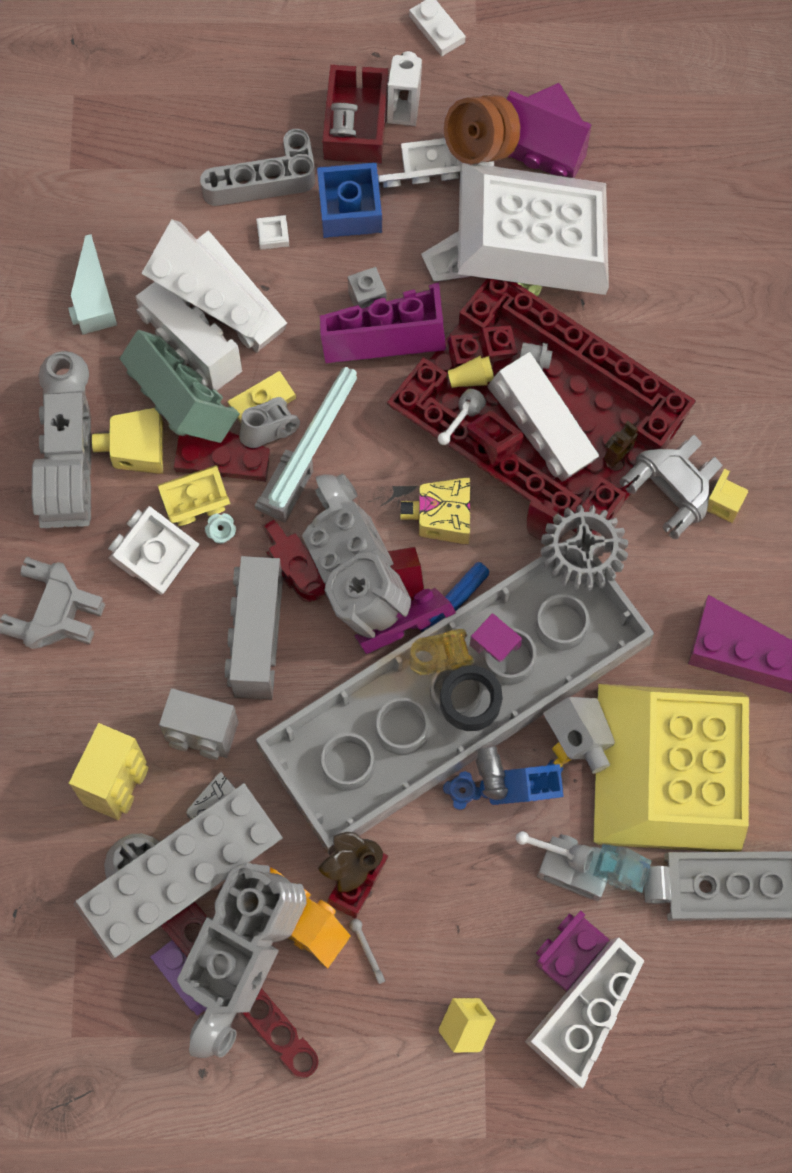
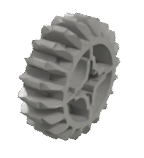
[541,504,628,592]

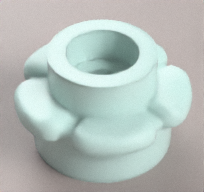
[205,513,236,543]

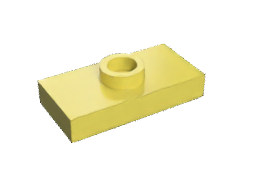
[228,371,296,423]

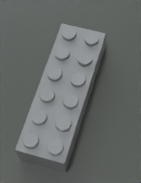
[73,783,283,960]

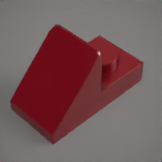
[466,410,524,466]

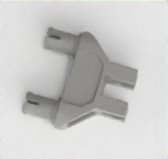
[620,435,723,539]
[0,557,105,649]

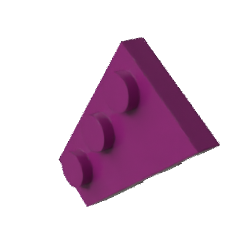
[354,588,456,654]

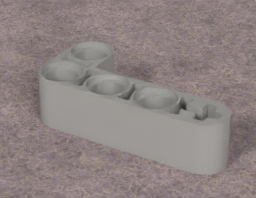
[200,129,315,206]

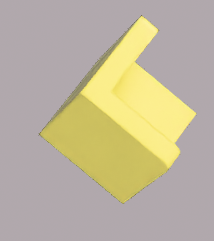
[707,469,748,523]
[439,998,496,1053]

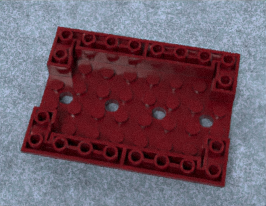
[387,278,696,536]

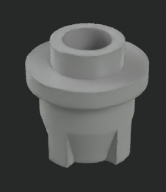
[520,343,552,370]

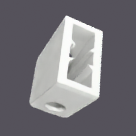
[387,51,422,126]

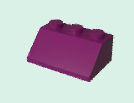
[507,90,592,178]

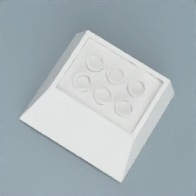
[458,163,609,295]

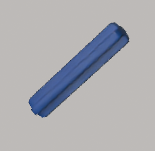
[420,562,490,632]

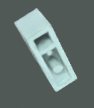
[68,234,117,335]

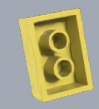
[69,723,148,820]

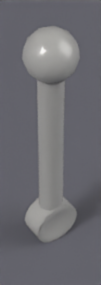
[349,919,385,984]

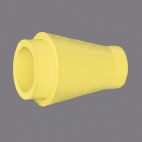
[448,356,494,388]

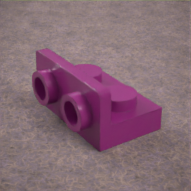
[535,910,610,992]

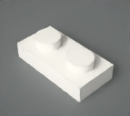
[409,0,465,56]

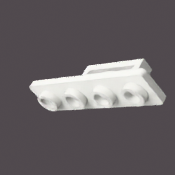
[378,138,494,188]

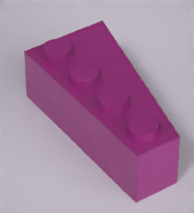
[320,282,446,363]
[688,595,792,693]

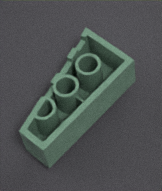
[119,330,240,443]

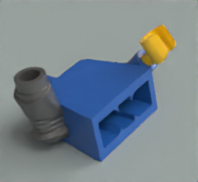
[475,742,572,805]

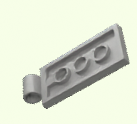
[643,851,792,921]

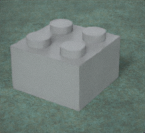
[159,688,239,760]

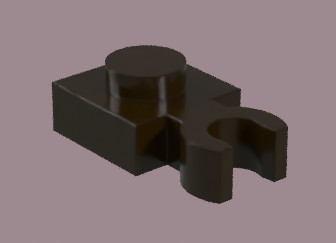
[604,421,638,468]

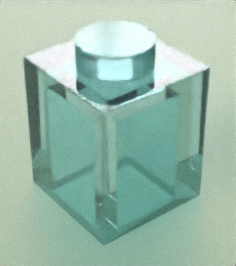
[593,844,652,893]

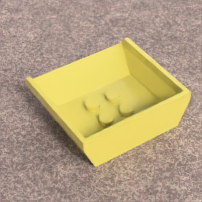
[594,684,749,852]

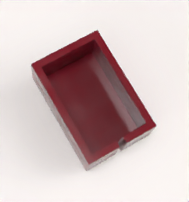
[322,64,389,164]

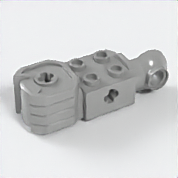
[31,351,91,528]
[302,473,411,638]
[177,863,306,1058]

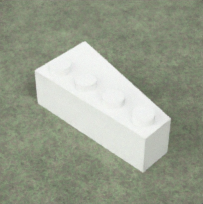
[141,219,269,337]
[525,937,644,1089]

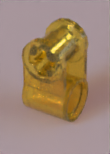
[409,629,474,675]

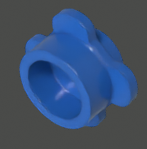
[443,771,481,810]

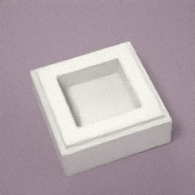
[256,215,289,250]

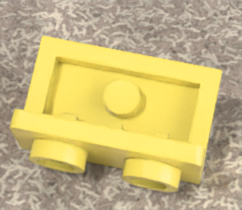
[157,465,230,526]

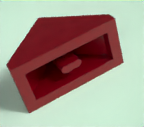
[388,547,424,601]

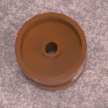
[444,94,521,165]

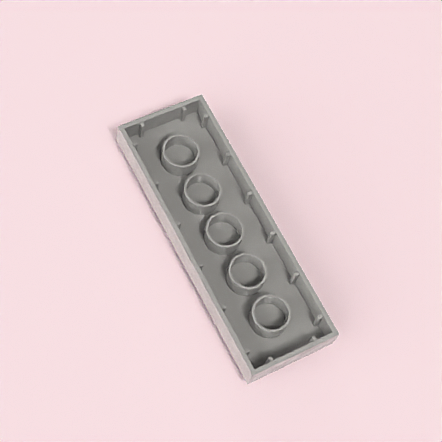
[256,534,654,856]

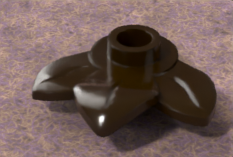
[318,832,383,892]

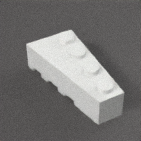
[197,230,287,352]
[135,282,242,391]
[487,352,599,482]

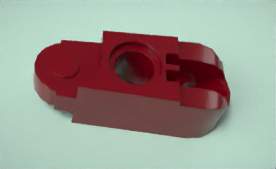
[262,519,326,602]

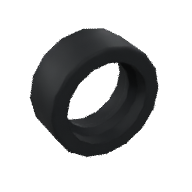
[439,665,503,732]

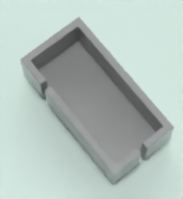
[225,556,283,700]

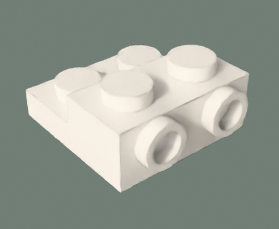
[108,506,199,595]

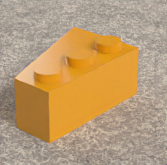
[270,867,351,969]

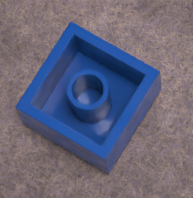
[317,163,382,238]

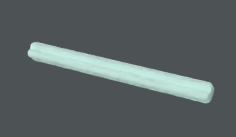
[268,367,357,509]

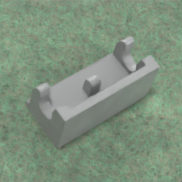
[255,450,314,523]

